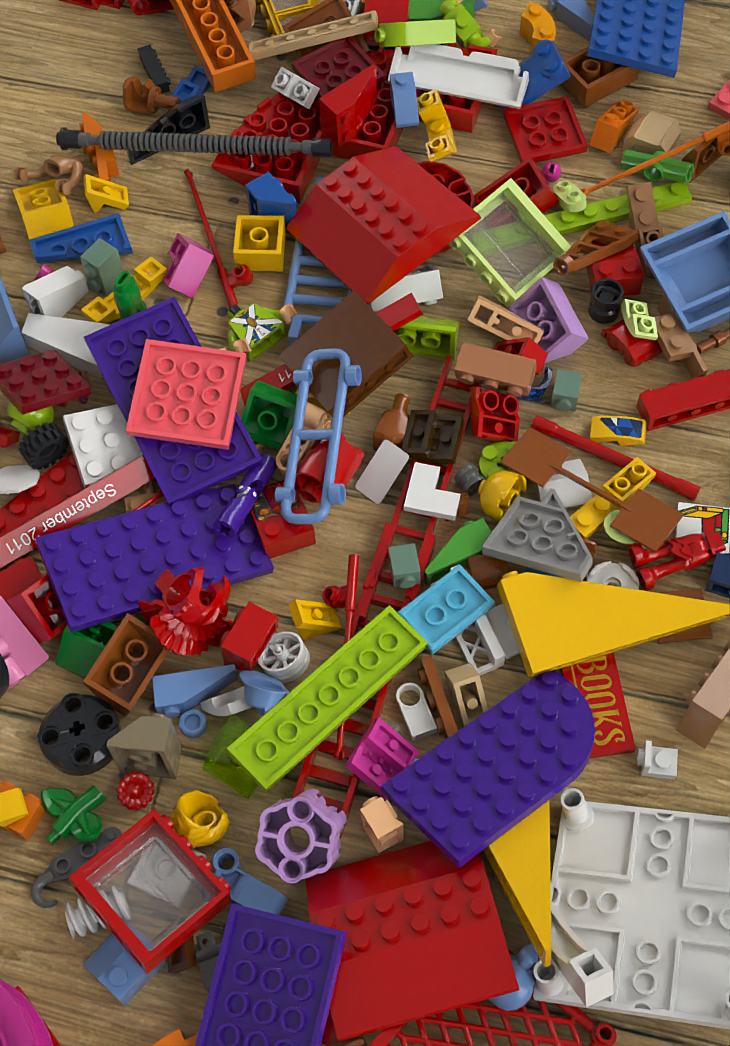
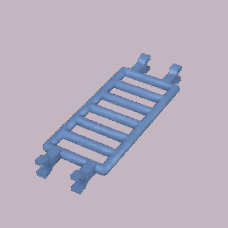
[283,177,352,345]

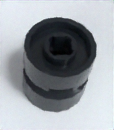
[588,278,624,324]

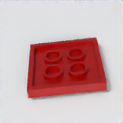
[503,96,588,163]

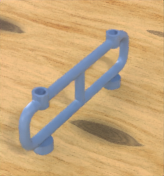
[275,348,362,524]

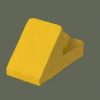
[83,174,129,214]
[288,599,341,640]

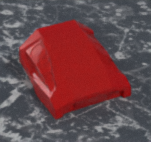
[601,319,663,367]
[470,387,520,442]

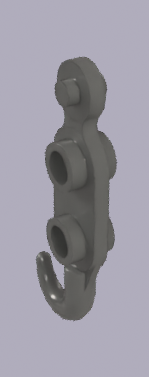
[31,827,122,908]

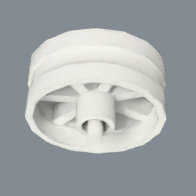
[258,631,310,683]

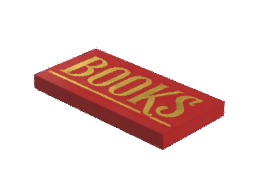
[561,652,636,759]

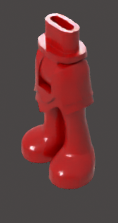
[628,531,726,591]

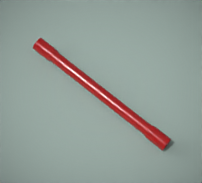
[531,415,701,501]

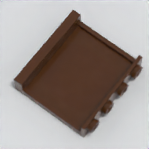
[279,291,414,418]

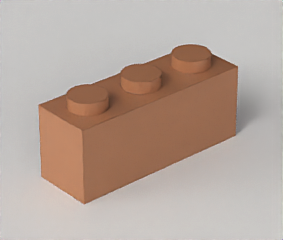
[454,342,537,397]

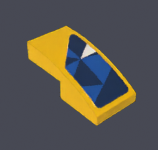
[590,416,646,446]

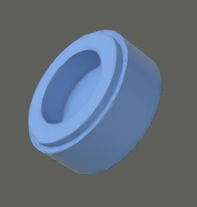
[179,709,208,739]

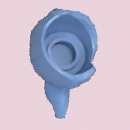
[488,944,539,1011]

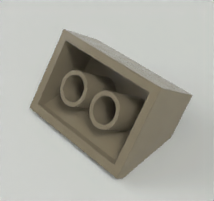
[107,713,182,779]

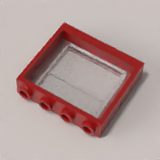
[69,809,231,974]

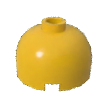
[478,471,527,522]

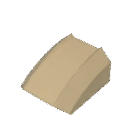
[622,111,682,155]

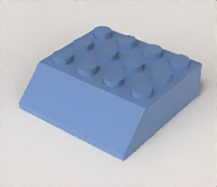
[639,211,730,332]

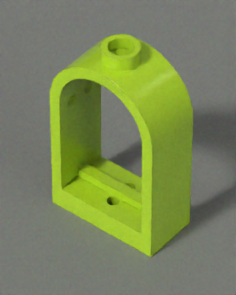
[375,19,456,47]

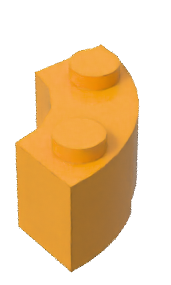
[520,1,556,55]

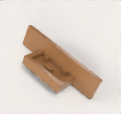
[655,294,708,378]

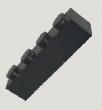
[137,45,171,94]

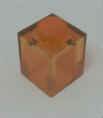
[467,554,509,590]

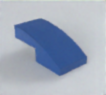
[171,66,211,102]

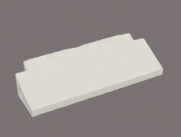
[388,44,529,109]

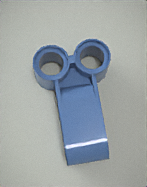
[197,848,288,915]

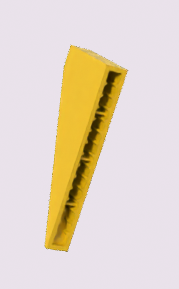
[497,571,730,678]
[482,800,551,967]

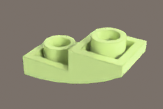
[621,299,658,340]

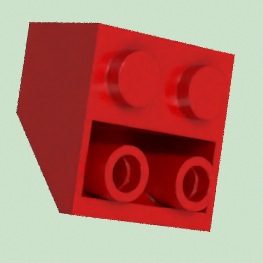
[220,602,278,671]

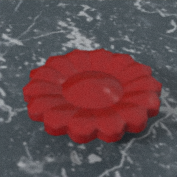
[116,771,155,811]

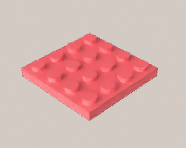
[126,339,247,450]

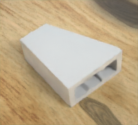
[22,266,89,318]

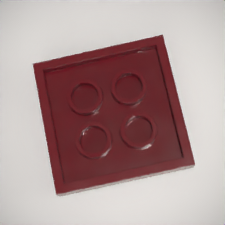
[292,36,386,99]
[0,350,91,415]

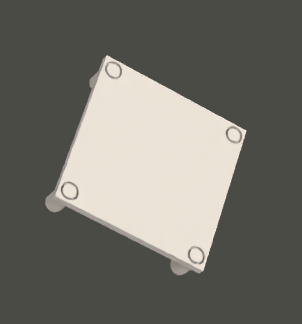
[533,788,730,1030]

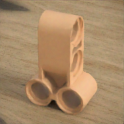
[276,402,331,477]

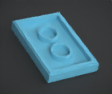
[397,564,495,655]

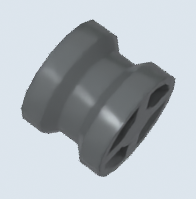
[454,464,486,496]

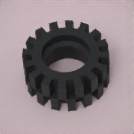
[18,423,69,470]

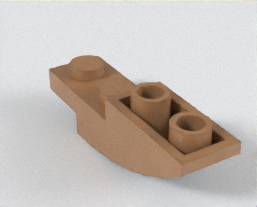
[626,182,664,277]

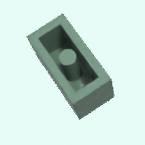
[80,238,123,297]

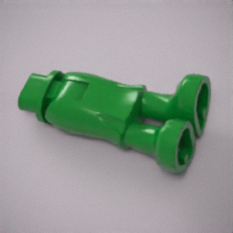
[113,271,147,320]

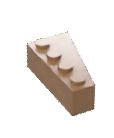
[676,639,730,749]

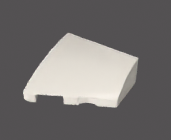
[200,686,252,716]

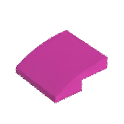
[345,717,419,800]

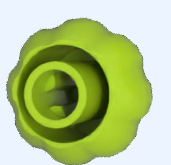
[7,401,54,436]

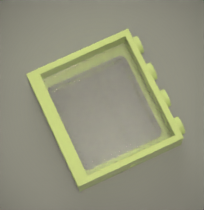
[449,178,571,308]

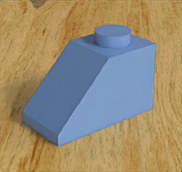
[390,72,419,128]

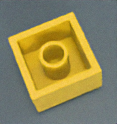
[233,215,286,272]

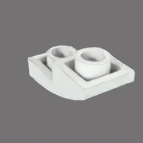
[271,66,320,109]

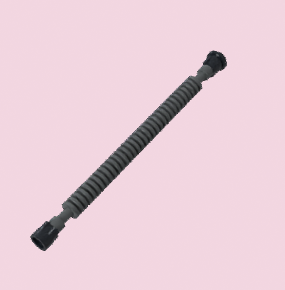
[56,127,333,158]

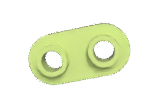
[553,180,587,212]

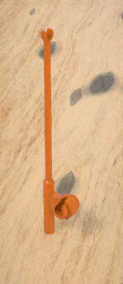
[580,121,730,196]

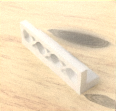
[430,565,505,675]

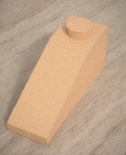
[467,295,544,344]

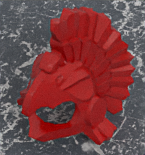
[138,567,235,657]

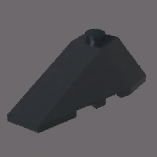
[127,93,210,165]

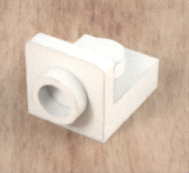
[637,740,678,780]

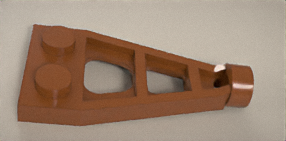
[553,221,639,276]

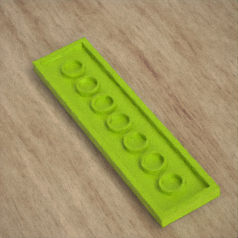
[227,605,428,793]

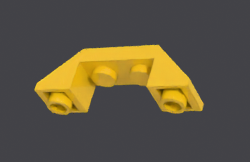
[417,89,457,162]

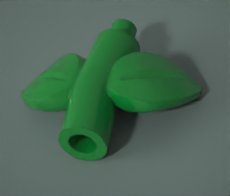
[41,785,106,845]

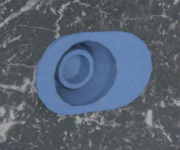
[239,670,290,716]

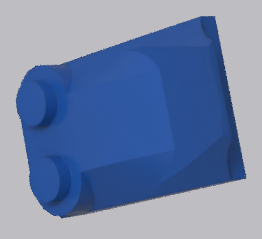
[494,40,571,108]

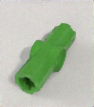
[621,149,694,183]

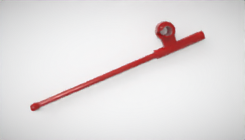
[184,169,253,308]
[322,554,359,760]

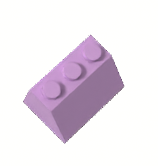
[508,277,589,363]

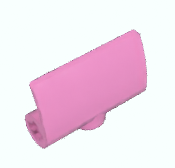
[0,596,49,690]

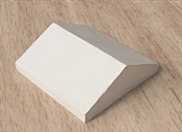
[534,459,592,510]

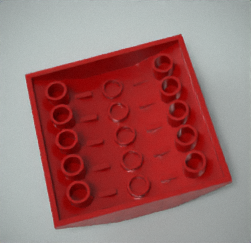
[286,146,481,304]
[305,841,520,1042]

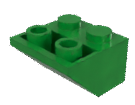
[55,622,118,679]

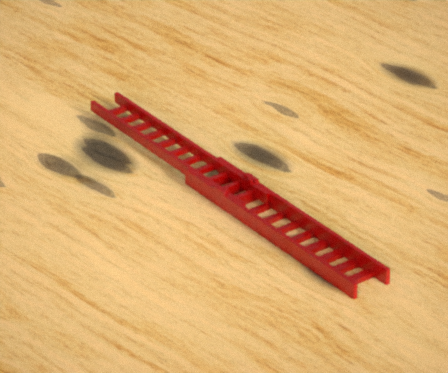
[292,355,481,838]

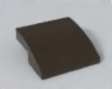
[401,410,464,465]

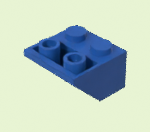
[245,172,297,233]

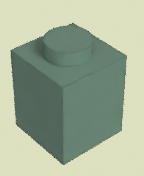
[551,369,582,412]
[388,543,420,588]

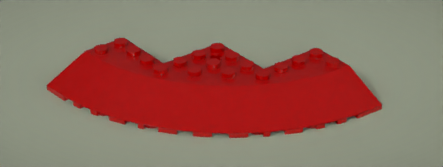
[211,43,498,204]

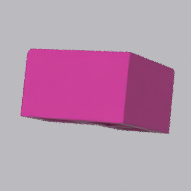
[162,233,214,297]

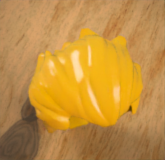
[170,790,230,848]

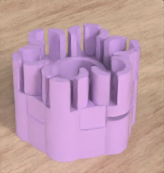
[255,788,347,884]

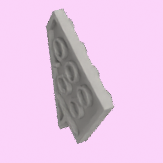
[482,488,593,582]

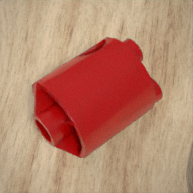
[295,433,364,503]

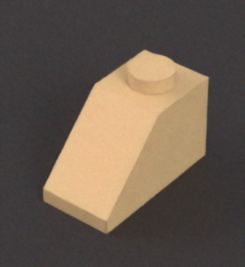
[444,663,488,727]

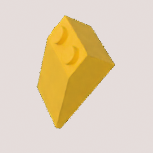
[13,178,74,240]

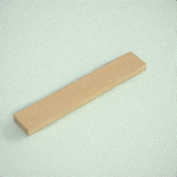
[249,10,378,60]

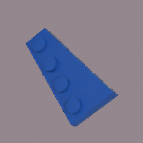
[29,213,133,263]

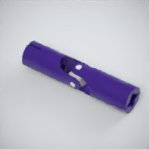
[213,454,278,539]

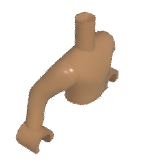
[13,154,85,195]

